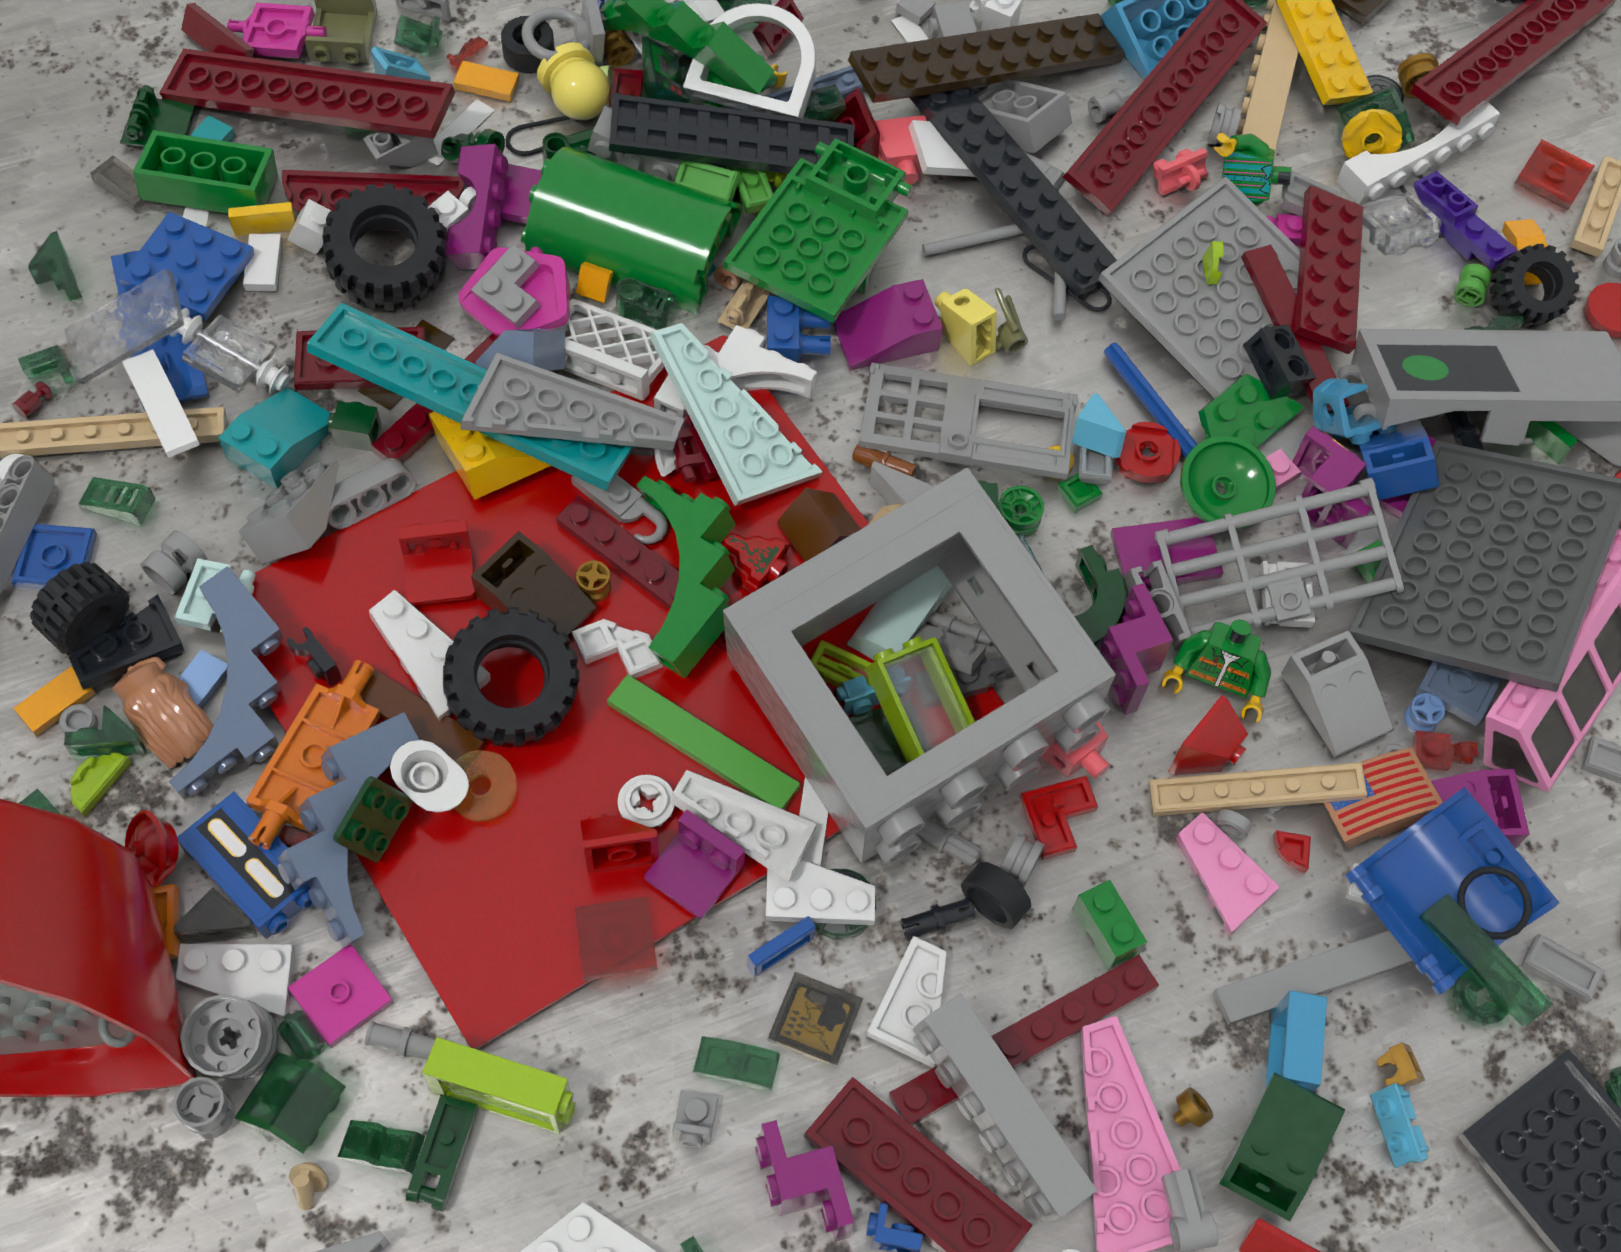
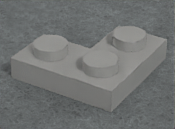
[471,244,540,329]

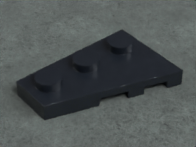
[68,594,184,690]

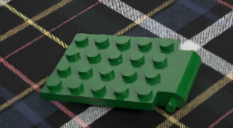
[724,138,912,323]

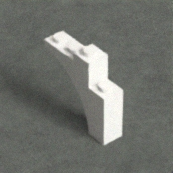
[654,325,817,419]

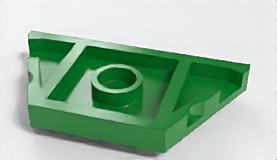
[1198,374,1303,448]

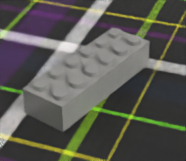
[912,993,1098,1222]

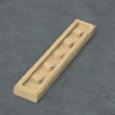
[1149,762,1367,816]

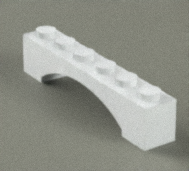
[1336,102,1500,205]

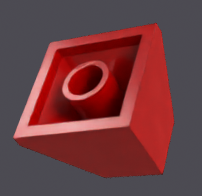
[1168,695,1248,775]
[580,813,659,873]

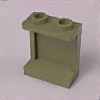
[305,0,378,64]

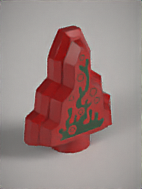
[720,532,791,593]

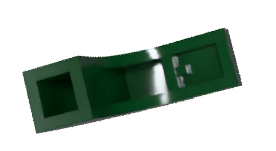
[1074,545,1125,650]

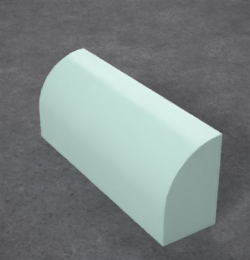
[847,566,953,667]

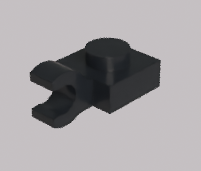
[287,627,342,687]

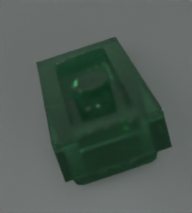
[28,231,82,301]
[64,705,146,759]

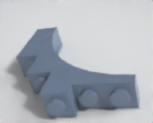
[169,566,284,799]
[278,712,419,948]

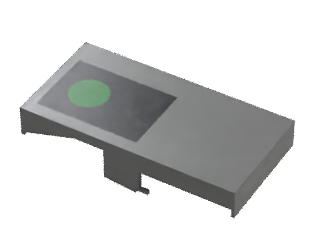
[1337,329,1621,446]

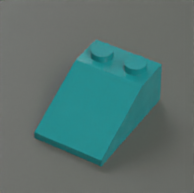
[218,387,330,489]

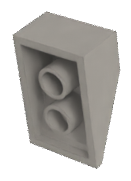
[976,80,1073,153]

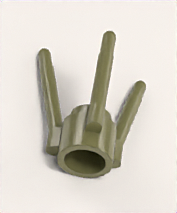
[995,288,1028,354]

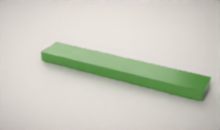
[607,674,800,810]

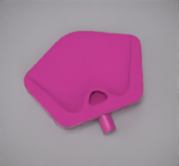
[458,247,570,336]

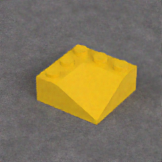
[429,411,551,499]

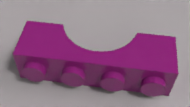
[445,144,509,270]

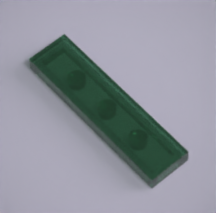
[1419,893,1553,1029]

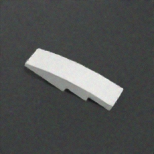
[122,349,200,458]

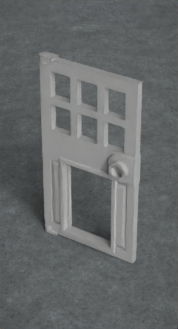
[858,362,1078,480]

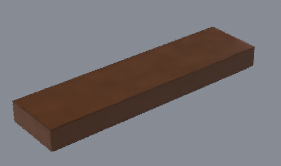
[360,669,486,771]

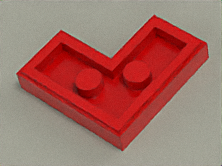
[1019,776,1098,861]

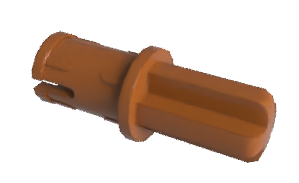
[852,443,917,477]

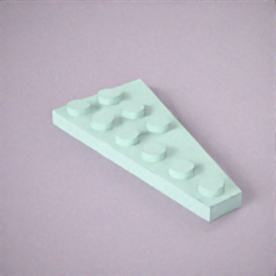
[650,323,822,506]

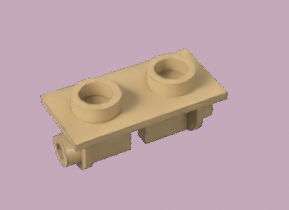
[717,279,772,329]

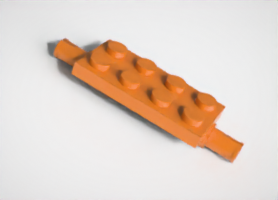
[245,660,381,850]

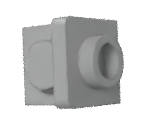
[672,1090,718,1148]

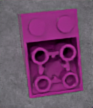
[1407,769,1530,849]

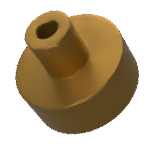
[1173,1087,1213,1127]

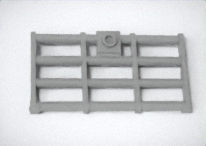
[1154,478,1404,635]

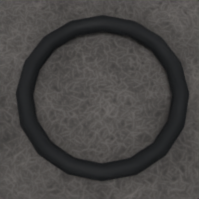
[1457,866,1532,940]

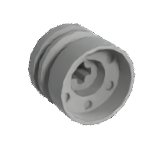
[180,994,279,1081]

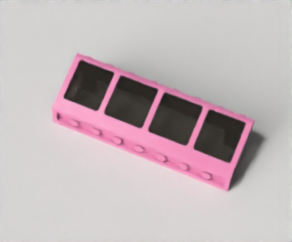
[1483,529,1621,793]

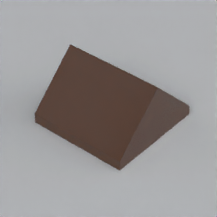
[777,488,861,562]

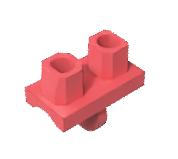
[1153,148,1208,196]

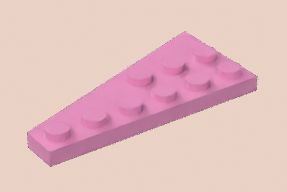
[1080,1015,1181,1252]

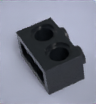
[1243,324,1316,399]

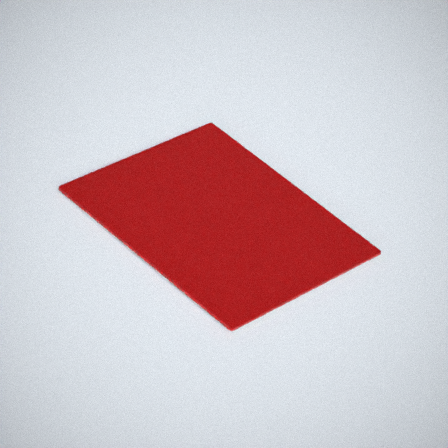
[252,335,1004,1049]

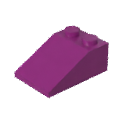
[833,279,943,371]

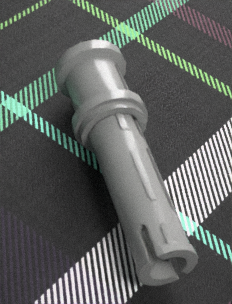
[1088,84,1140,123]

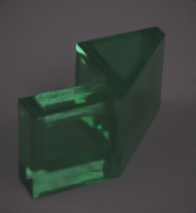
[803,84,846,122]

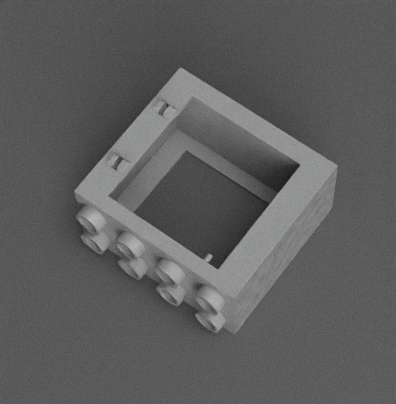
[723,467,1116,865]

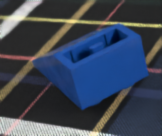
[1357,419,1439,500]

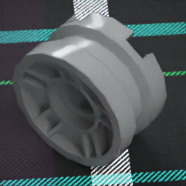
[1207,103,1242,145]
[1001,831,1045,888]

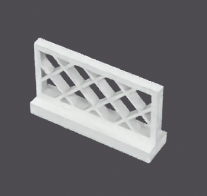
[537,298,664,401]

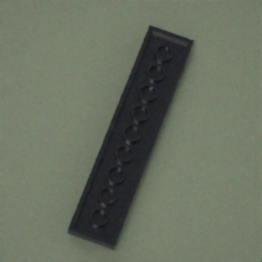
[909,88,1117,297]

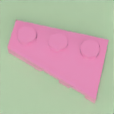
[1176,812,1280,936]

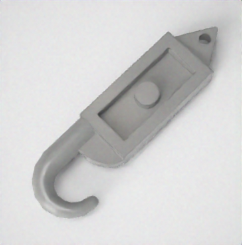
[571,475,668,544]

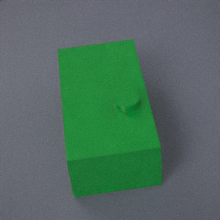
[133,130,278,213]

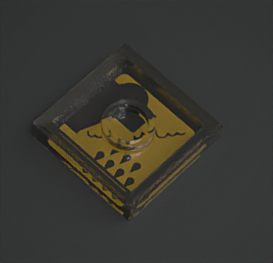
[767,972,863,1069]

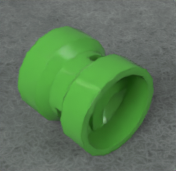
[1454,264,1492,307]

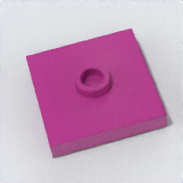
[288,944,394,1048]

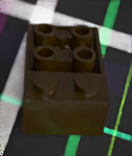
[471,531,597,637]

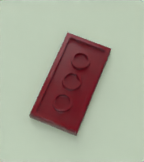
[294,327,426,390]

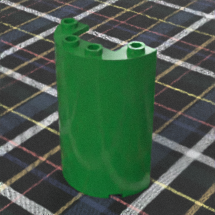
[521,146,743,315]

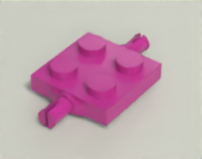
[227,2,327,59]

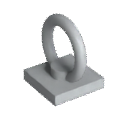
[522,0,605,67]

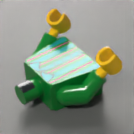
[1214,133,1292,207]

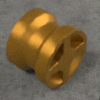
[604,29,635,67]
[576,561,611,603]

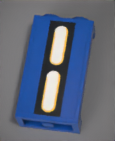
[177,791,313,939]

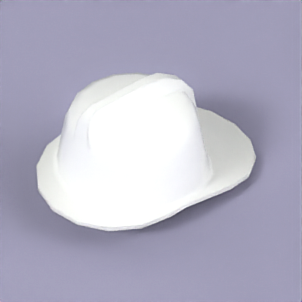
[390,740,469,812]

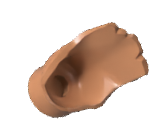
[112,657,214,769]

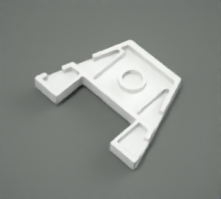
[520,1202,657,1252]

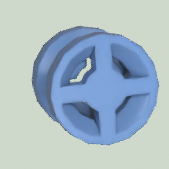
[1403,693,1445,735]

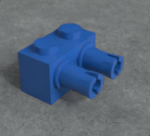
[767,296,831,363]

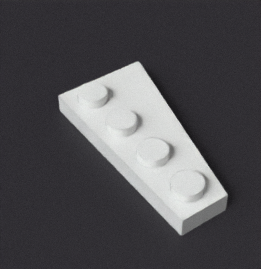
[369,590,491,721]

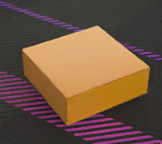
[576,262,614,303]

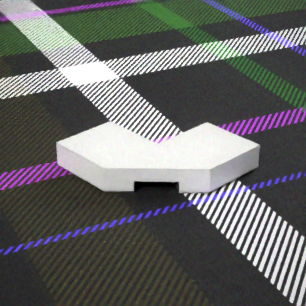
[572,619,663,679]

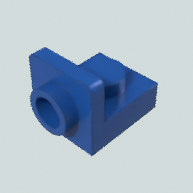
[866,1203,923,1252]

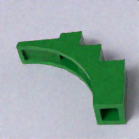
[600,0,774,94]
[636,476,736,679]

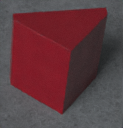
[821,87,880,158]

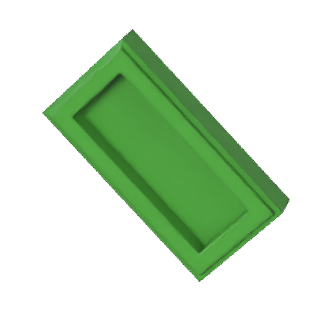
[674,160,740,201]

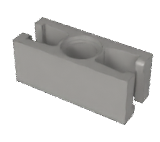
[1123,560,1191,649]

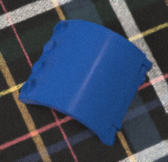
[1344,787,1560,995]

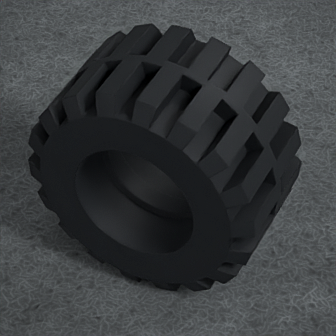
[1489,244,1580,328]
[30,562,130,656]

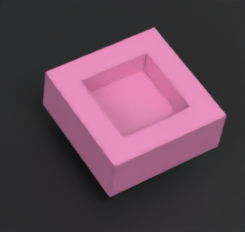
[1266,449,1301,491]

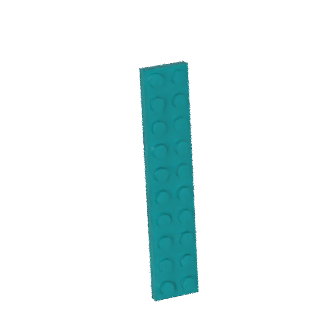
[307,303,635,491]

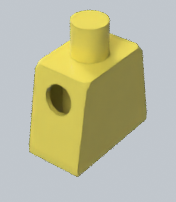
[935,289,997,366]

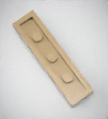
[1570,155,1621,258]

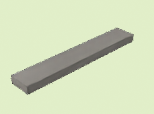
[1213,931,1414,1026]

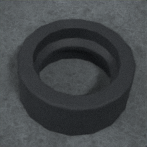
[961,862,1031,929]

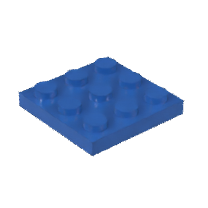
[119,211,254,322]

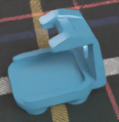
[1313,378,1397,444]

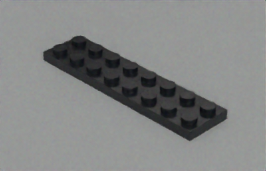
[609,93,854,174]

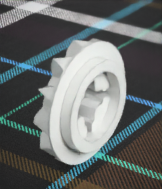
[618,775,674,828]

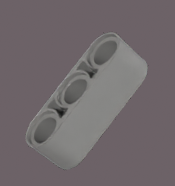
[328,458,416,529]

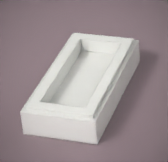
[243,234,283,291]

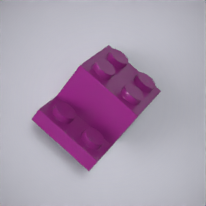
[1292,426,1371,549]
[1099,583,1173,715]
[755,1120,854,1242]

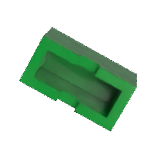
[1072,880,1147,971]

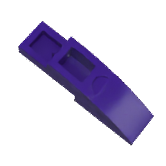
[1413,171,1518,270]

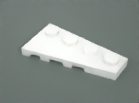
[671,770,817,883]

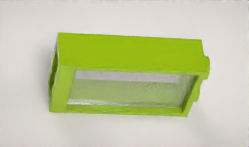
[865,636,975,764]
[422,1037,576,1134]

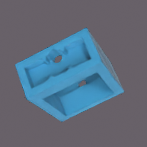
[1265,990,1327,1092]

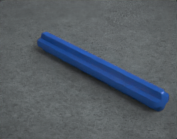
[1104,343,1198,458]

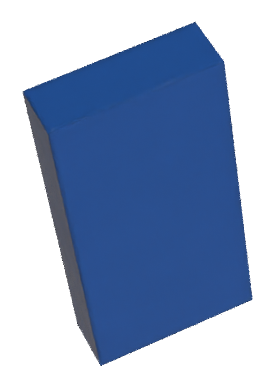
[747,916,816,977]

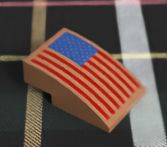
[1323,747,1443,850]

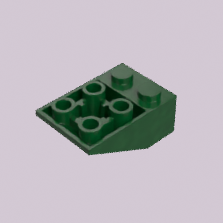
[1219,1072,1345,1222]

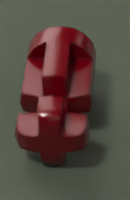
[12,381,53,418]

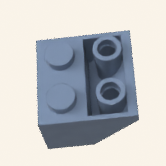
[476,328,565,372]

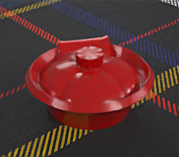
[125,810,179,887]

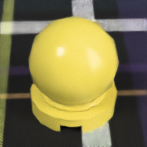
[537,42,610,121]

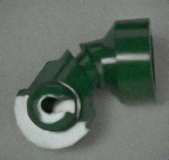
[441,129,505,163]

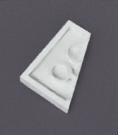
[765,860,875,925]
[866,936,947,1068]
[175,944,295,1021]

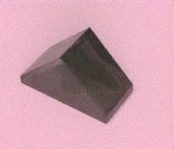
[174,887,257,944]

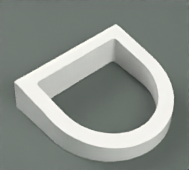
[683,3,817,118]

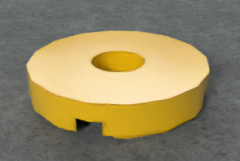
[1341,109,1402,159]

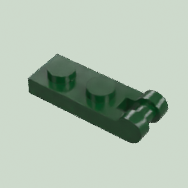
[405,1094,479,1212]

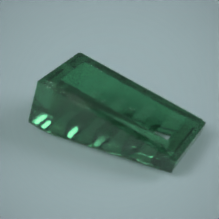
[78,477,156,526]

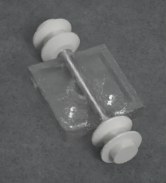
[168,308,291,394]

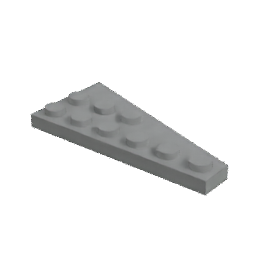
[460,353,685,450]

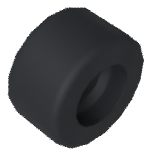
[501,16,555,73]

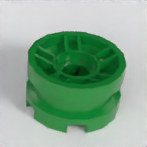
[999,486,1044,538]

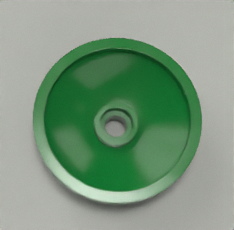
[1180,436,1276,530]

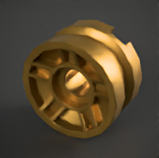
[1397,53,1439,98]

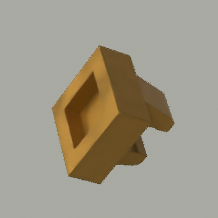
[1377,1042,1425,1086]

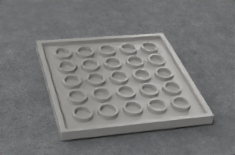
[1098,176,1300,398]

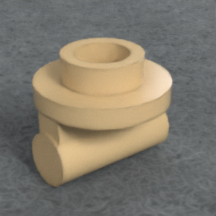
[289,1162,328,1210]

